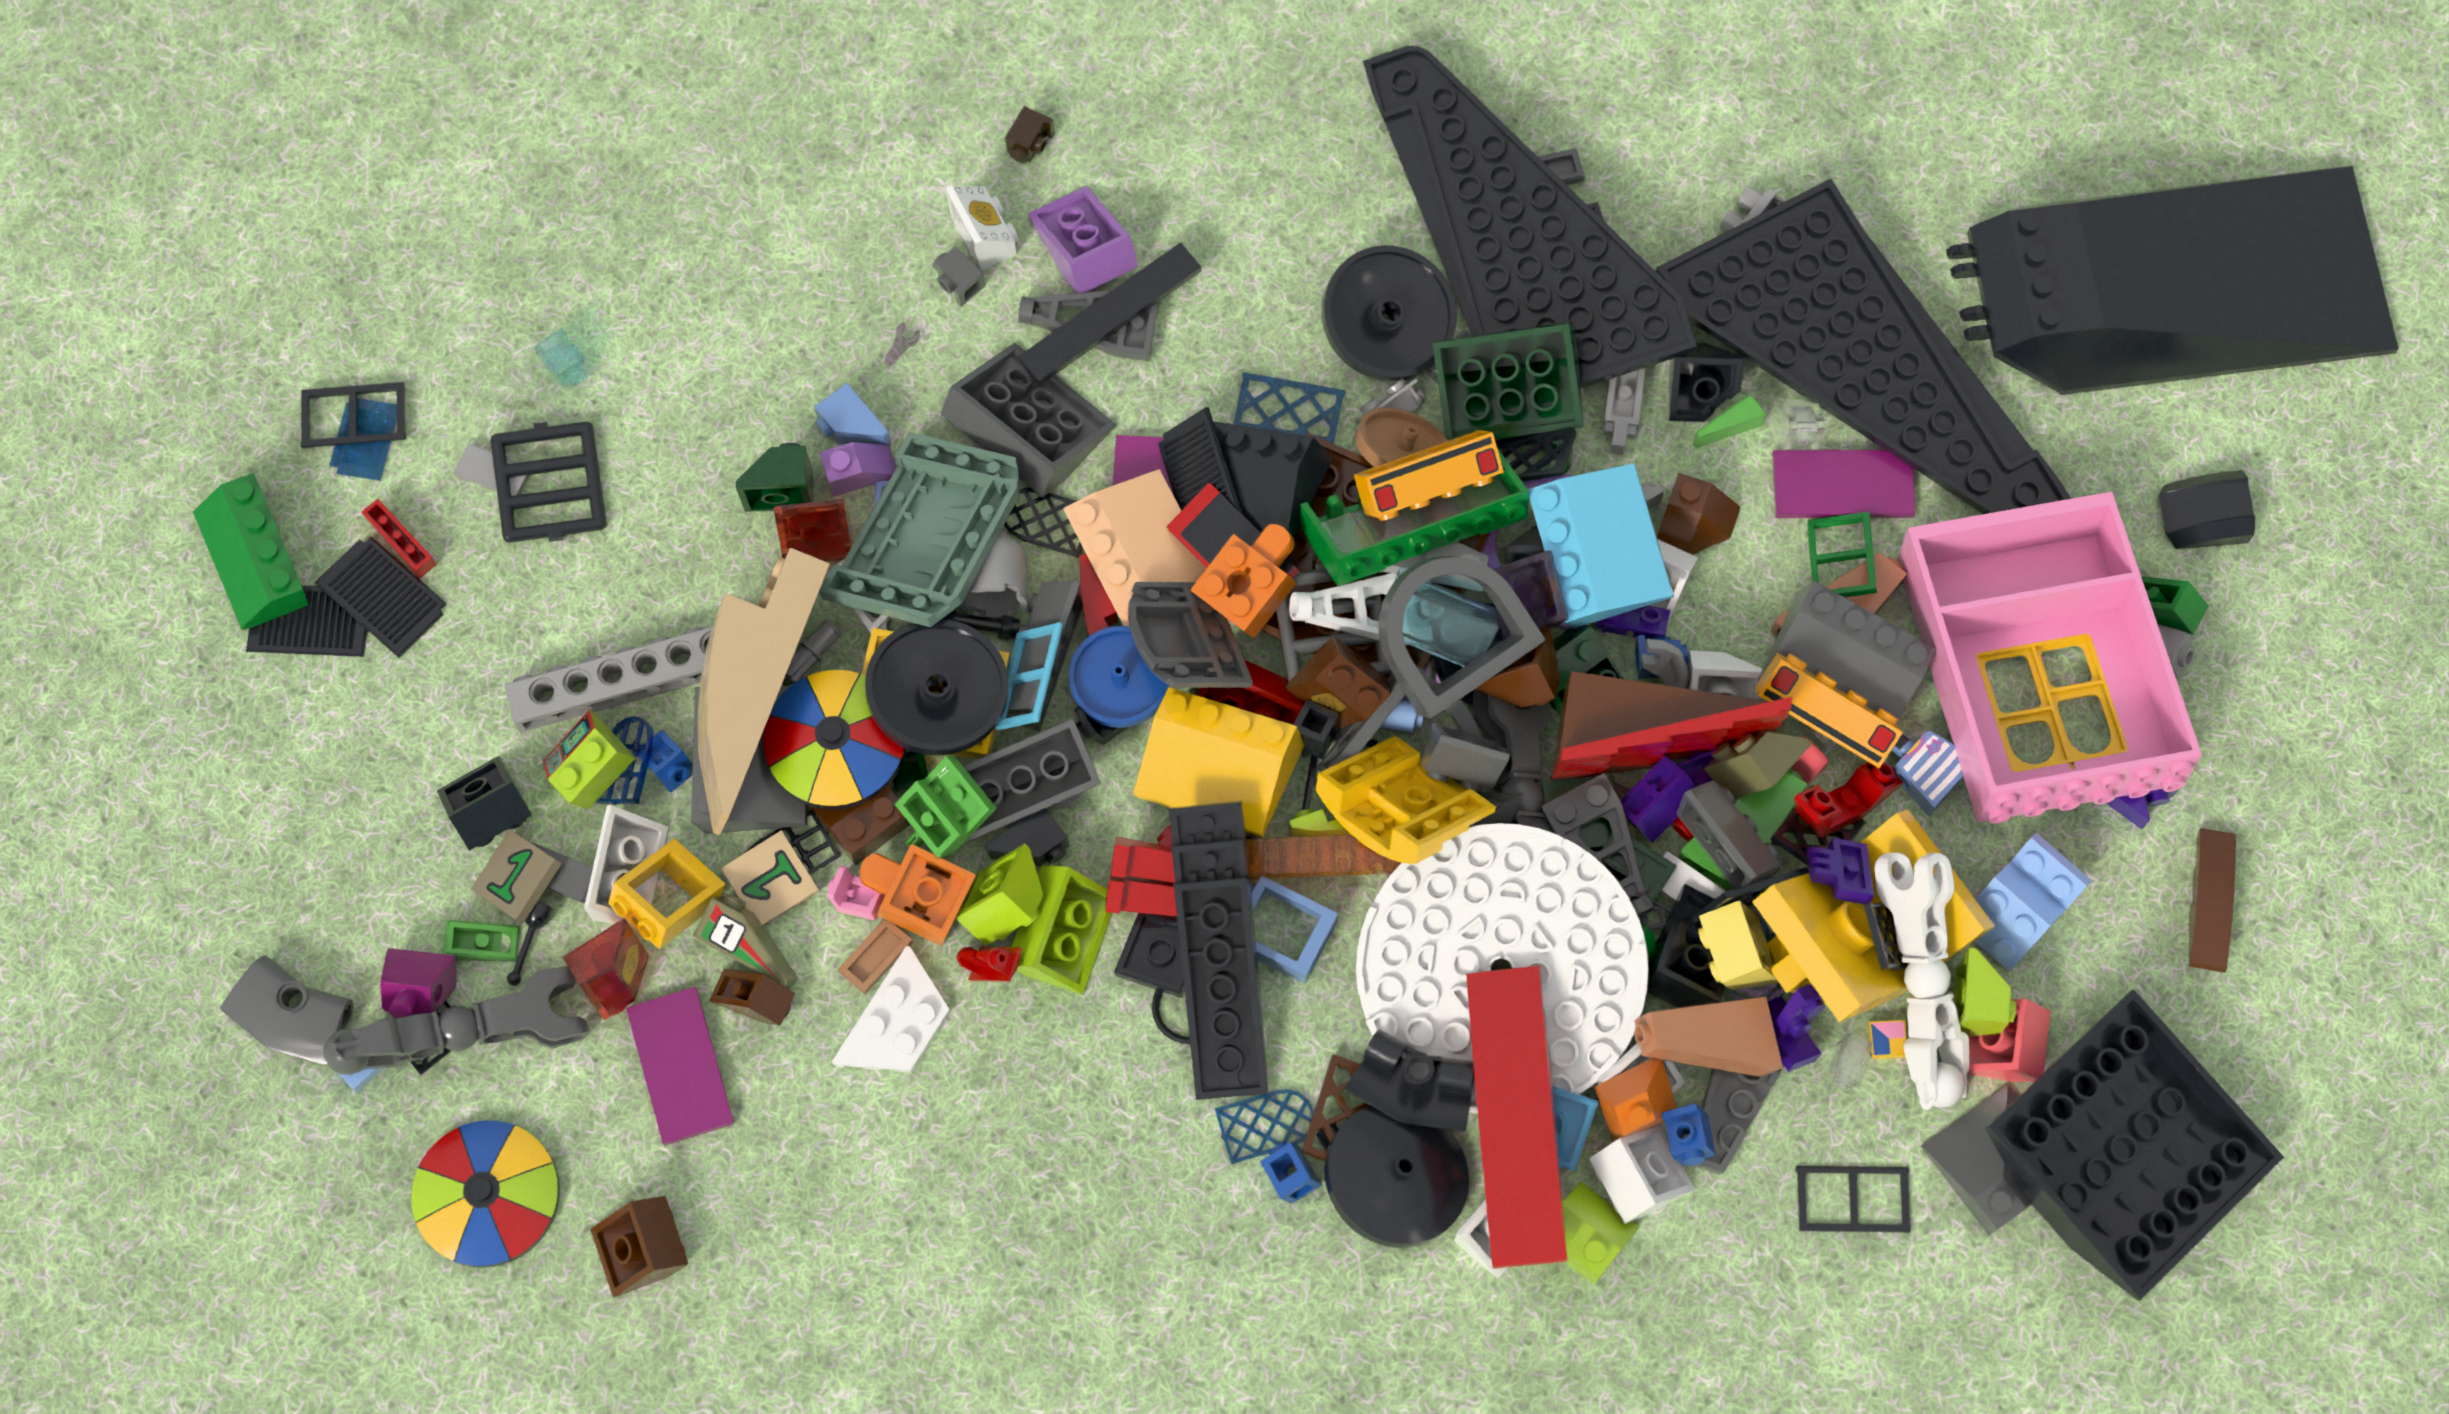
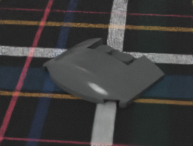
[1128,582,1253,688]

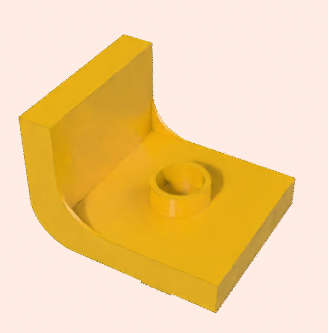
[1752,810,1995,1022]

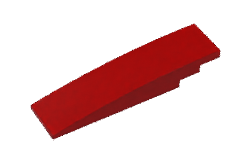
[1466,966,1568,1269]

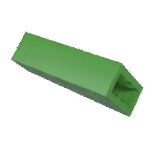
[1678,769,1807,891]

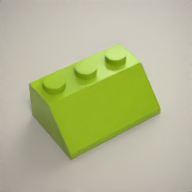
[1012,865,1112,994]

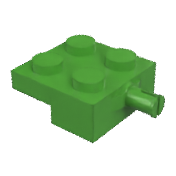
[895,755,997,858]

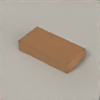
[837,919,913,995]

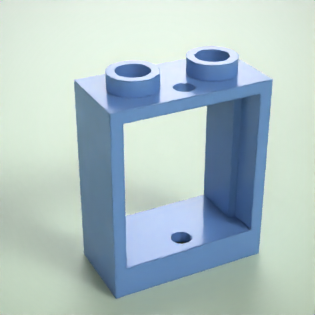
[1250,875,1338,983]

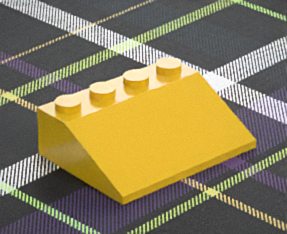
[1133,687,1304,837]

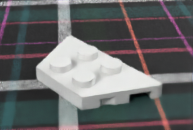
[832,946,950,1072]

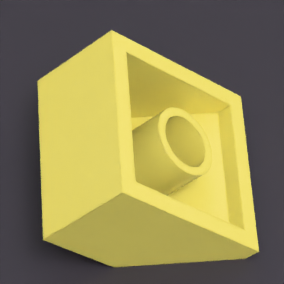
[1698,900,1779,990]

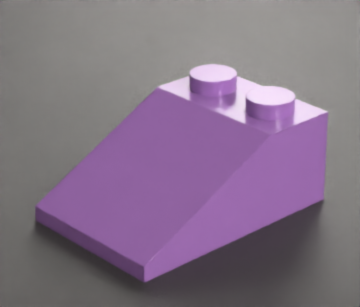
[1028,186,1138,293]

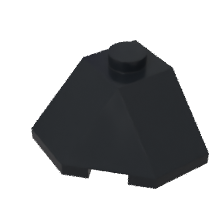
[1669,343,1744,422]

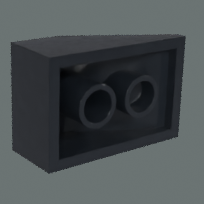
[1647,884,1726,1008]

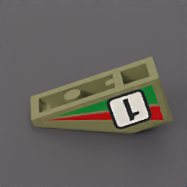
[693,894,798,987]

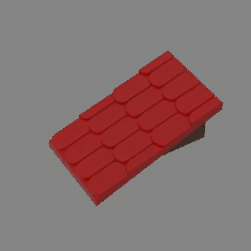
[1549,671,1792,781]

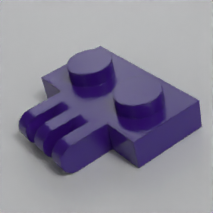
[1807,837,1874,905]

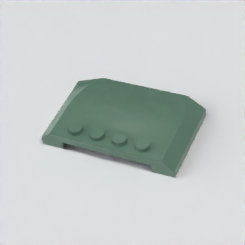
[819,432,1020,627]

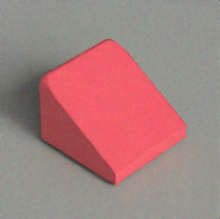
[1790,736,1829,785]

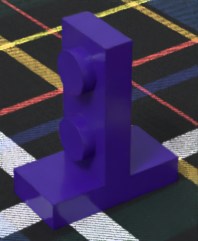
[1767,984,1825,1072]

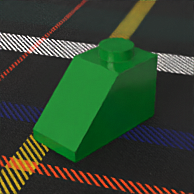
[2141,576,2209,634]

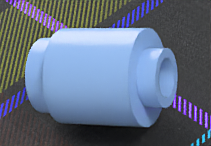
[1380,696,1423,734]

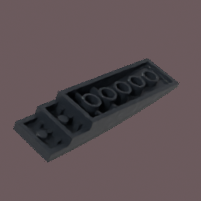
[1169,801,1269,1100]

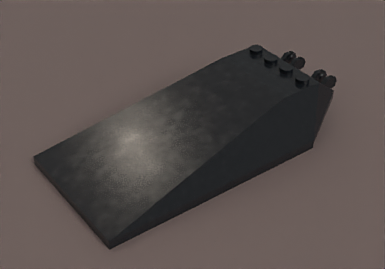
[1946,166,2399,395]

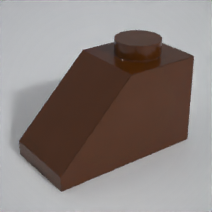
[709,969,795,1026]

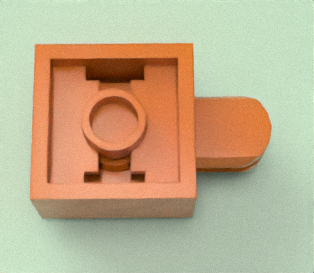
[1191,524,1297,639]
[859,844,976,946]

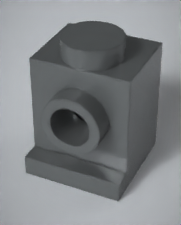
[933,246,986,307]

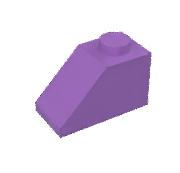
[819,442,896,497]

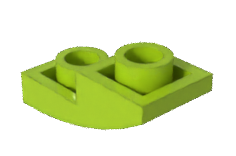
[1289,808,1353,840]

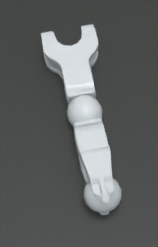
[1875,852,1969,1110]

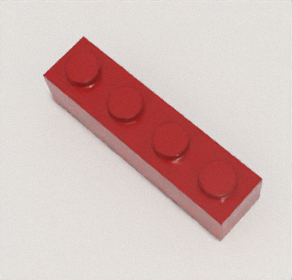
[361,498,437,578]

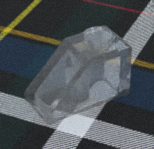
[1779,399,1826,450]

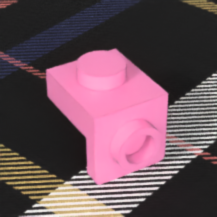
[827,866,885,921]

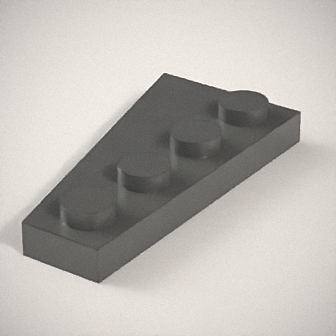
[1694,1063,1784,1175]

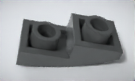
[531,842,593,903]

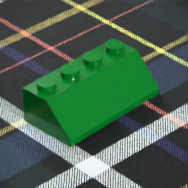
[193,473,308,631]

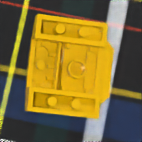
[1316,735,1496,864]

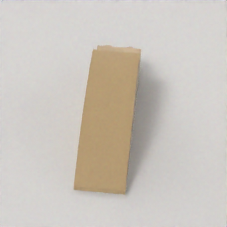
[698,548,830,835]

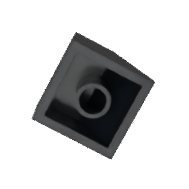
[437,756,532,851]

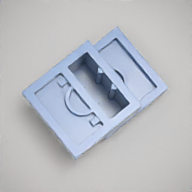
[1975,833,2092,972]

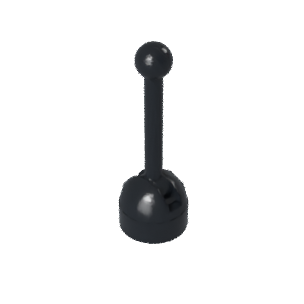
[507,902,554,986]

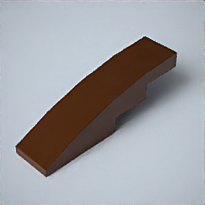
[2189,828,2236,973]

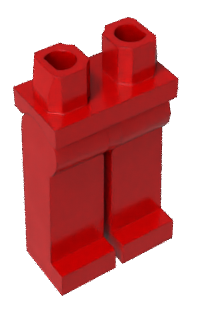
[1105,836,1177,917]

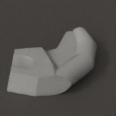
[1641,639,1690,689]

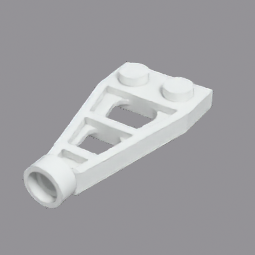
[1289,573,1433,645]

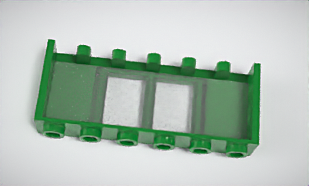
[1301,448,1529,586]

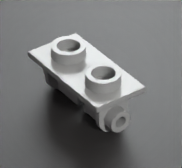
[1354,378,1425,423]

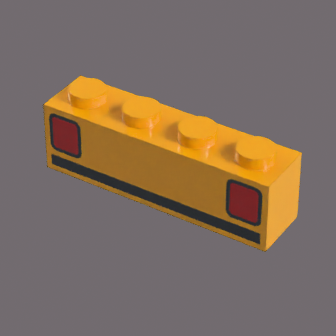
[1353,430,1504,521]
[1754,653,1903,768]

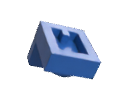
[635,730,693,792]

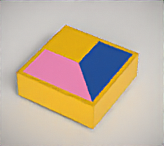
[1867,1020,1907,1059]

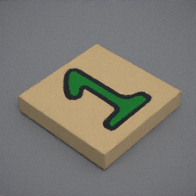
[721,830,820,927]

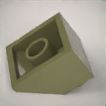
[1704,732,1812,800]

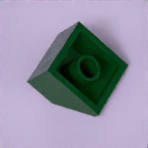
[736,442,814,512]

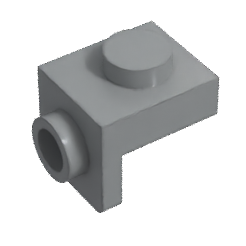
[2158,624,2195,678]

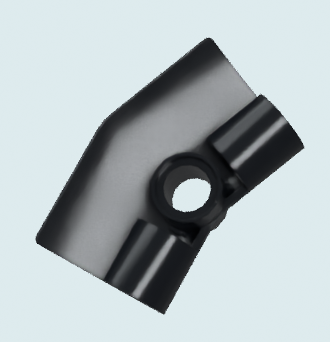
[1345,1029,1474,1132]

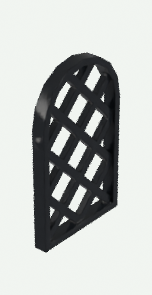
[1004,488,1082,558]

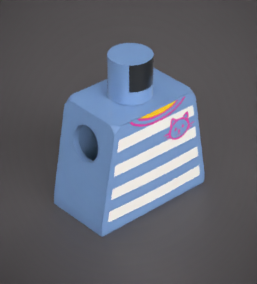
[1891,730,1964,816]

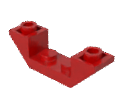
[1794,762,1904,838]

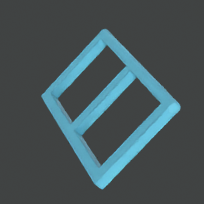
[995,622,1063,730]

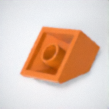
[1595,1058,1677,1143]

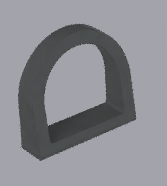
[1378,556,1545,719]
[1316,666,1480,789]

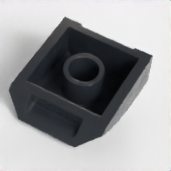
[2159,470,2255,549]

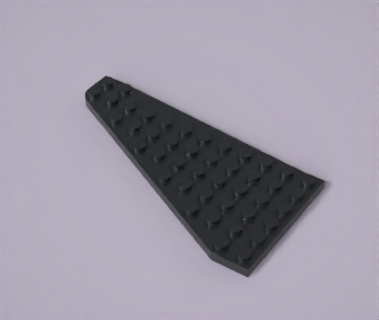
[1363,46,1698,389]
[1656,178,2071,514]

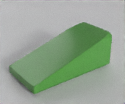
[1693,395,1766,448]
[443,920,520,961]

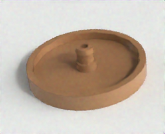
[1355,408,1448,467]

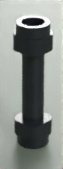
[942,609,1020,640]

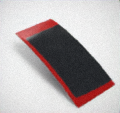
[1167,483,1299,579]

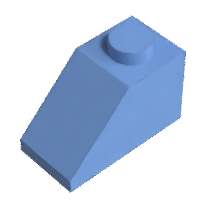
[814,383,892,446]

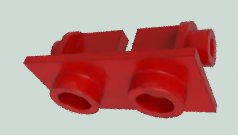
[956,947,1022,982]

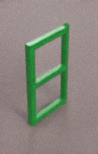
[1807,512,1877,598]

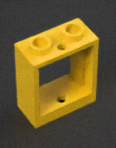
[608,838,725,949]

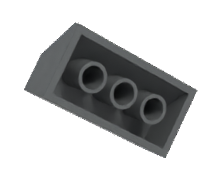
[1006,580,1083,732]
[963,719,1101,841]

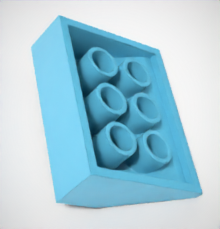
[1528,463,1674,629]

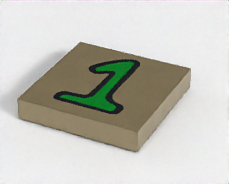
[471,829,562,924]

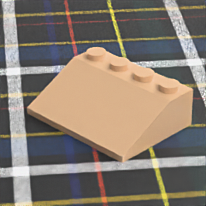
[1063,469,1207,627]

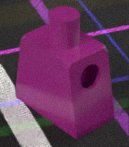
[380,948,457,1018]

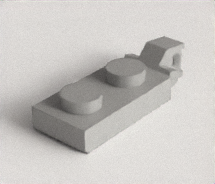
[1603,368,1646,455]

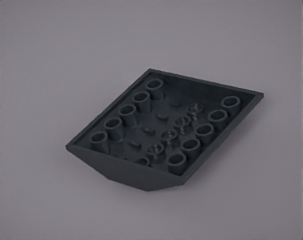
[1985,989,2284,1301]

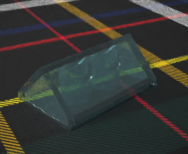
[1394,568,1499,667]

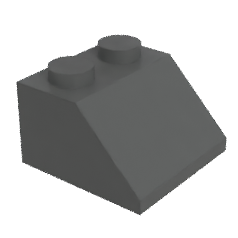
[1420,723,1510,791]

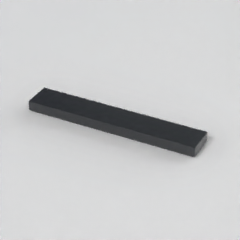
[1018,242,1202,386]

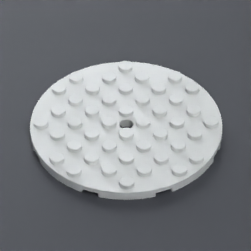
[1356,824,1649,1114]

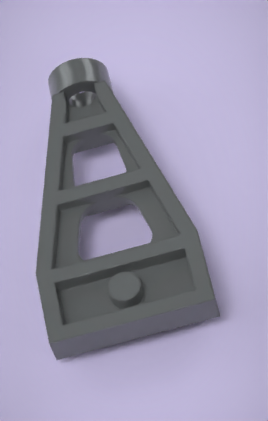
[1018,290,1159,361]
[1541,773,1654,918]

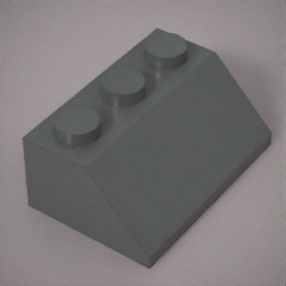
[1676,780,1781,889]

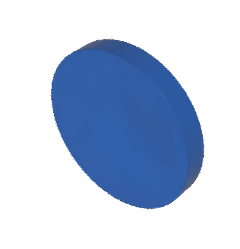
[1069,626,1171,728]

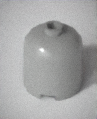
[959,532,1028,619]

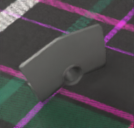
[220,955,353,1066]

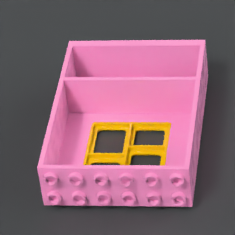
[1897,492,2202,824]

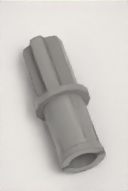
[785,620,842,683]

